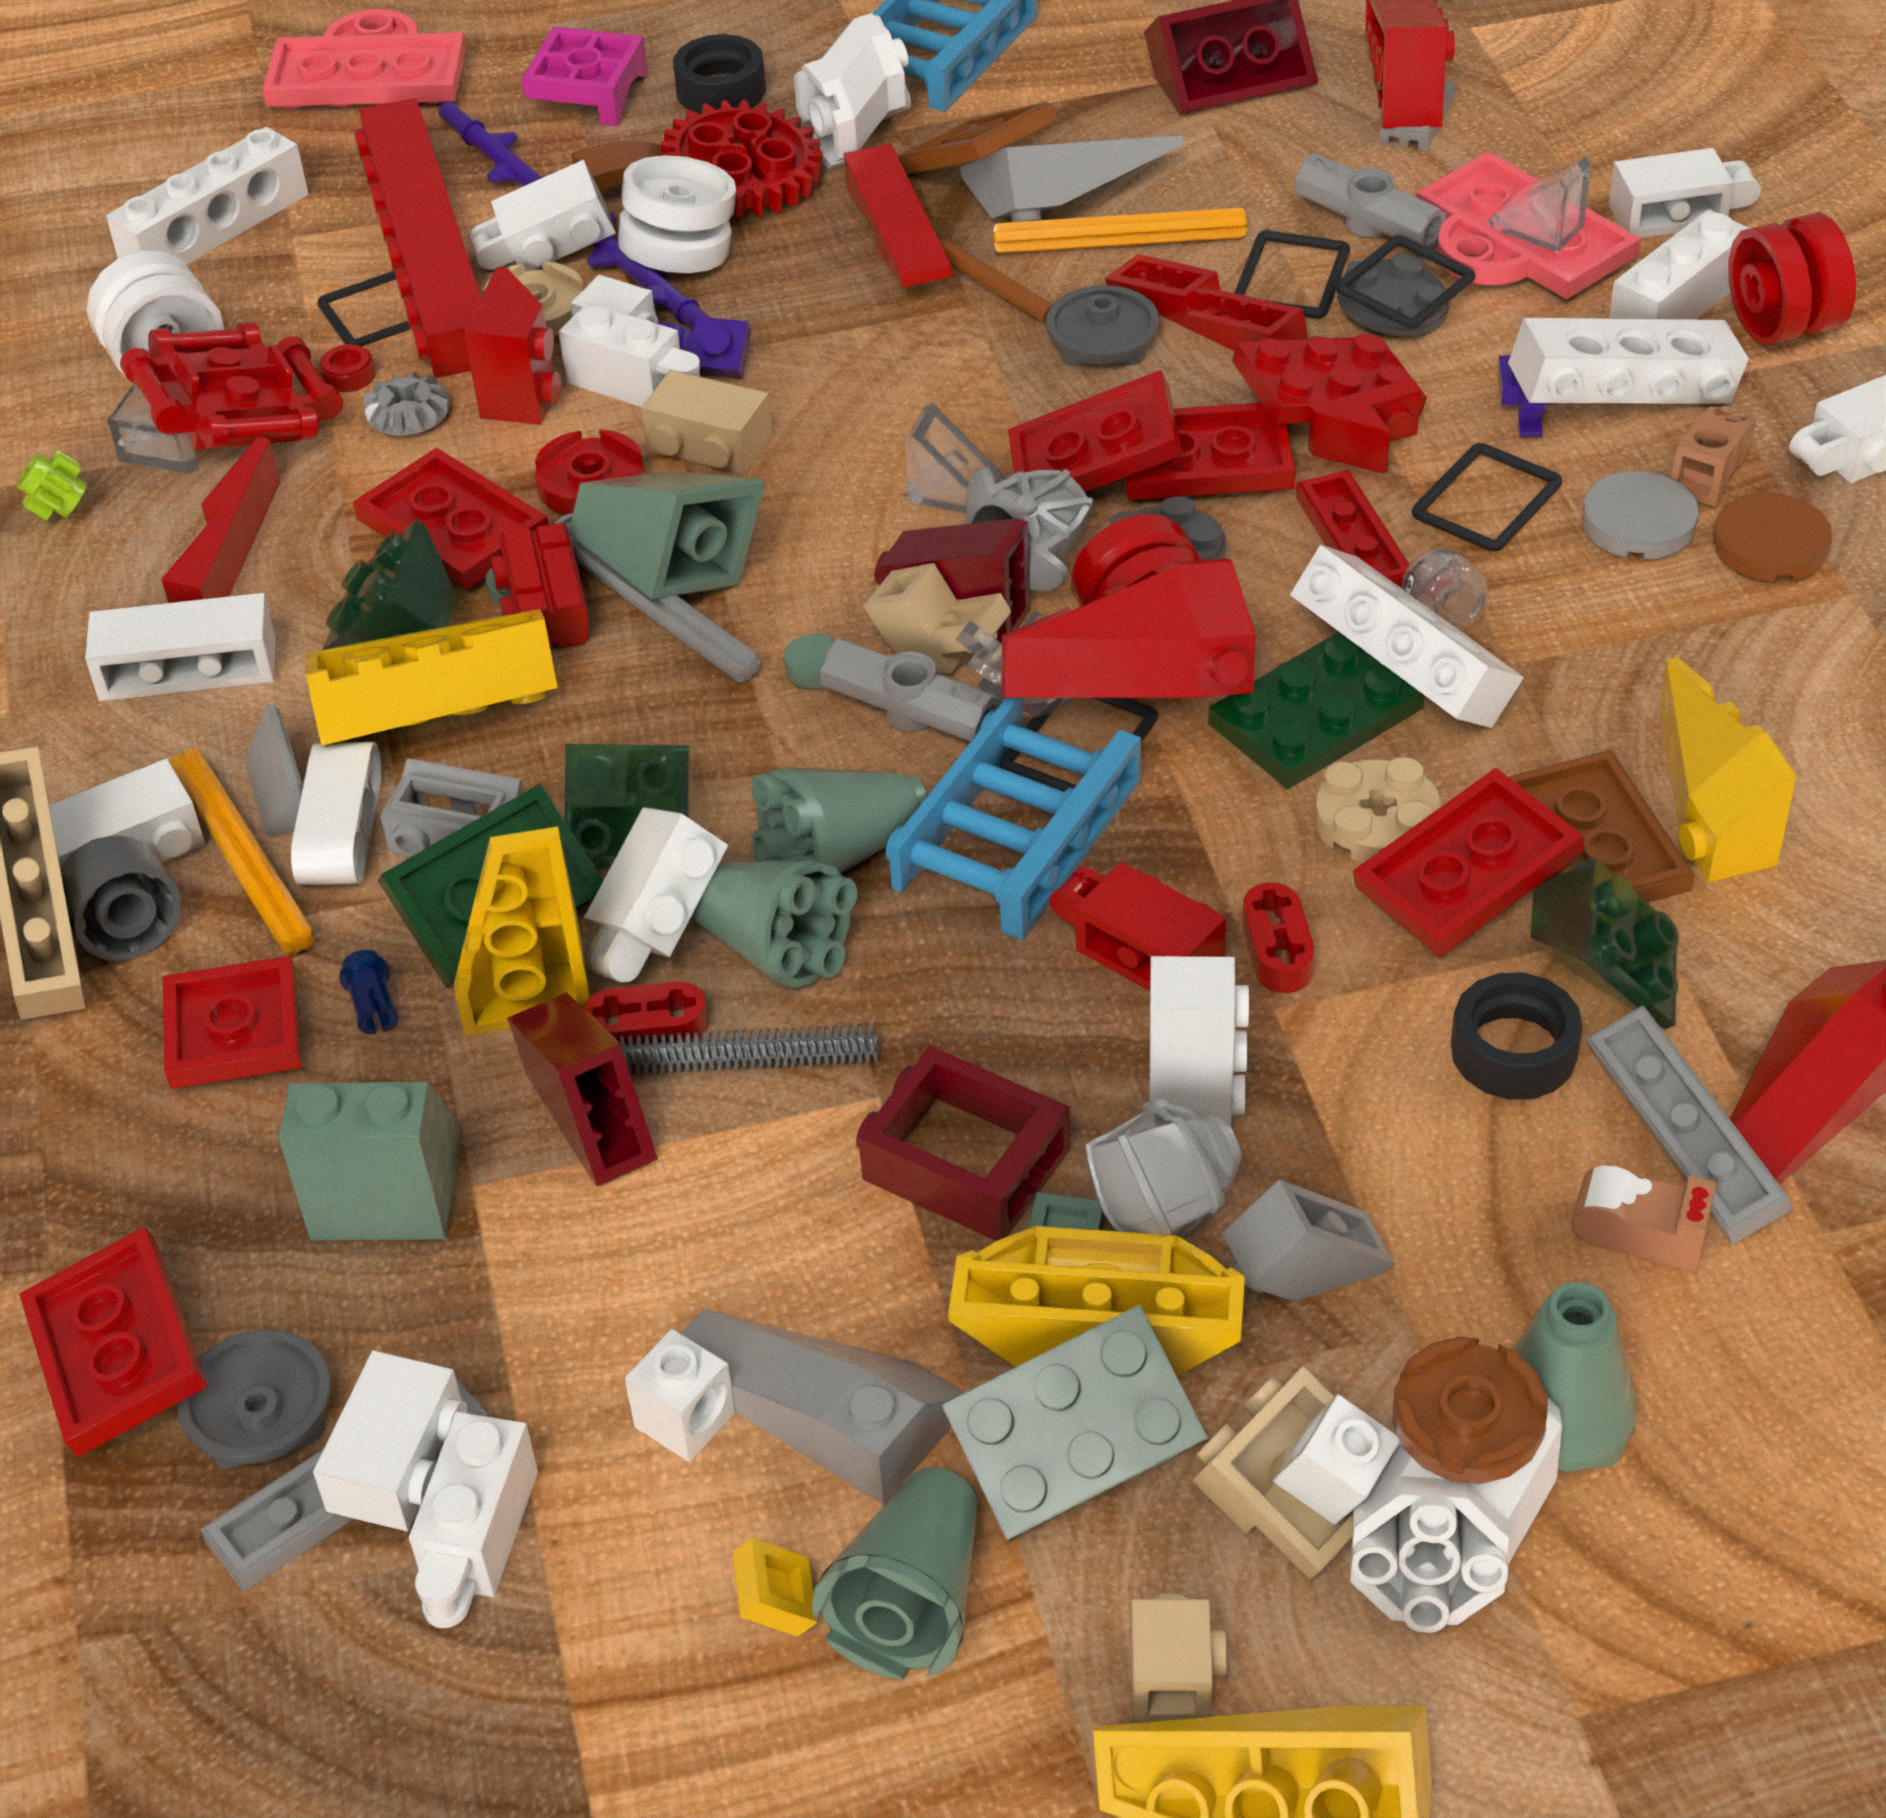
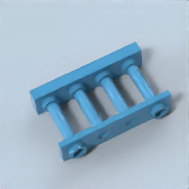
[872,0,1038,112]
[886,698,1141,940]

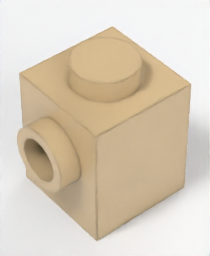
[1131,1594,1226,1722]

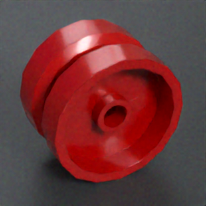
[1728,212,1856,346]
[1071,514,1203,607]

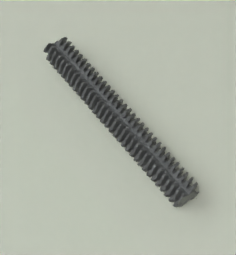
[613,1024,878,1075]

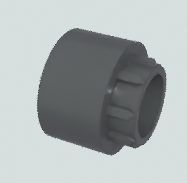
[61,836,181,961]

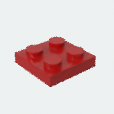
[163,955,302,1089]

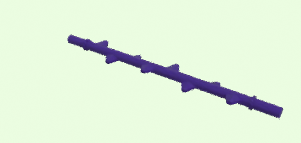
[439,101,711,330]

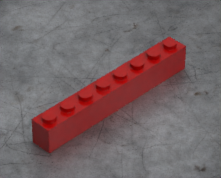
[354,98,481,378]

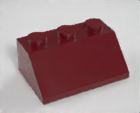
[1144,0,1318,115]

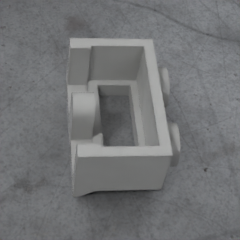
[380,758,524,857]

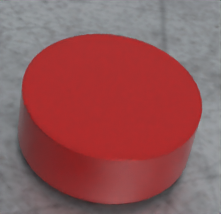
[319,344,375,392]

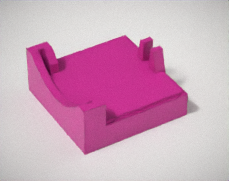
[521,26,648,126]

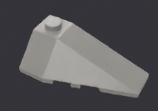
[960,135,1184,222]
[680,1309,965,1505]

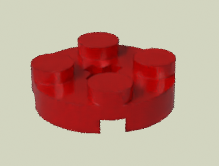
[534,429,645,515]

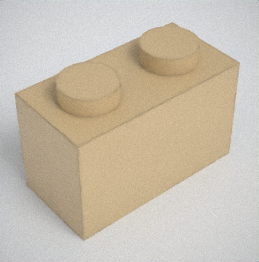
[641,370,773,475]

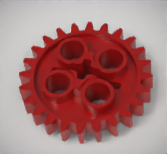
[661,100,823,217]

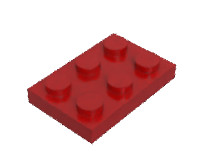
[1232,334,1427,424]
[1008,370,1182,492]
[1124,403,1296,500]
[353,447,549,590]
[1353,768,1584,957]
[19,1226,208,1458]

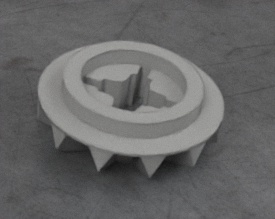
[364,371,450,436]

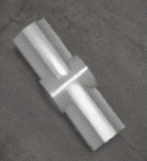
[1295,153,1446,249]
[820,639,1001,742]

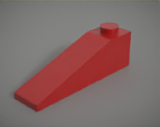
[1001,558,1256,698]
[1730,960,1886,1185]

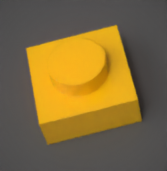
[732,1537,818,1637]

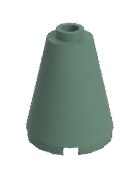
[811,1468,978,1679]

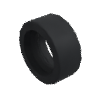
[673,34,766,114]
[1451,972,1582,1099]

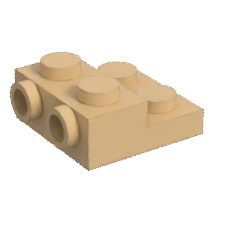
[1192,1366,1354,1580]

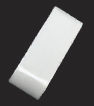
[291,742,381,885]

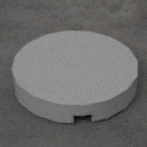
[1582,471,1699,560]

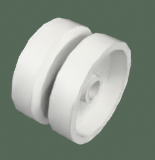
[618,155,736,273]
[86,251,224,377]

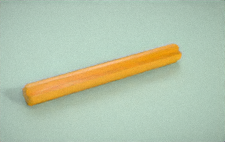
[993,208,1247,254]
[171,748,315,956]

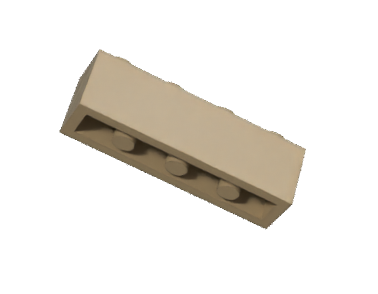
[0,747,86,1020]

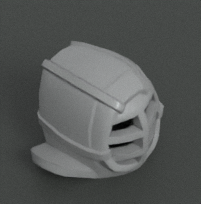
[966,467,1092,591]
[1084,1098,1242,1238]

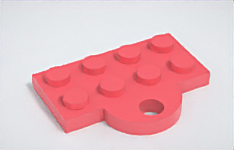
[262,9,467,109]
[1416,151,1641,300]

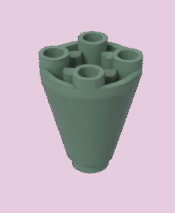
[751,767,927,874]
[691,859,857,988]
[1512,1282,1637,1472]

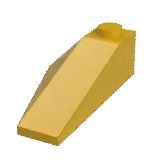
[1659,657,1797,883]
[454,827,590,1036]
[1093,1705,1432,1818]

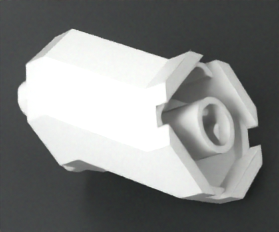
[794,13,911,169]
[1350,1398,1562,1633]

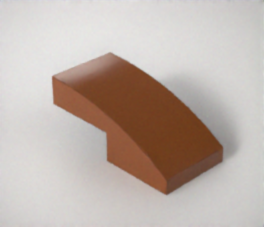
[572,141,661,192]

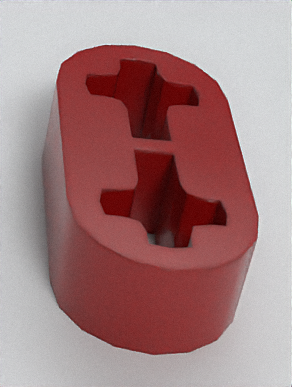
[1243,883,1314,993]
[583,981,709,1044]

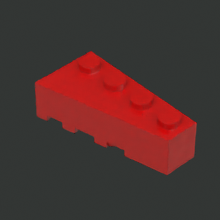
[1365,0,1455,129]

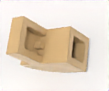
[863,563,1012,674]

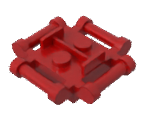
[120,322,344,450]

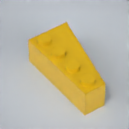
[306,609,558,746]

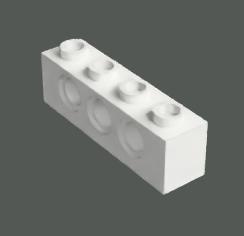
[106,126,309,265]
[1508,318,1749,404]
[1290,544,1524,728]

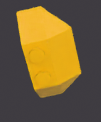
[948,1226,1245,1376]

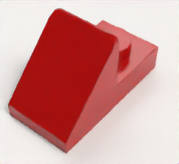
[1308,378,1421,473]

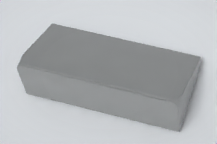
[245,705,303,837]

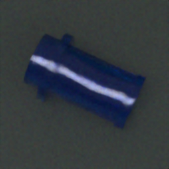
[338,950,399,1035]

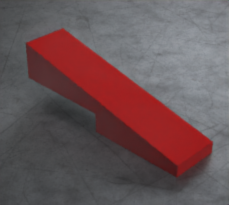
[843,144,952,288]
[1105,254,1308,352]
[161,436,280,603]

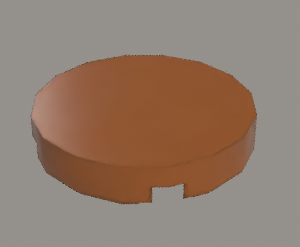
[1713,492,1832,582]
[1392,1337,1548,1484]

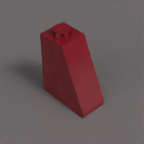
[874,518,1031,644]
[507,992,658,1186]

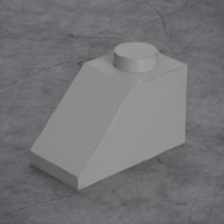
[1222,1179,1395,1302]

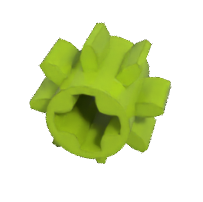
[16,449,87,521]

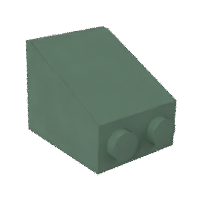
[569,471,765,599]
[278,1082,462,1241]

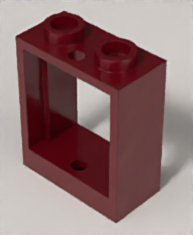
[856,1046,1071,1241]

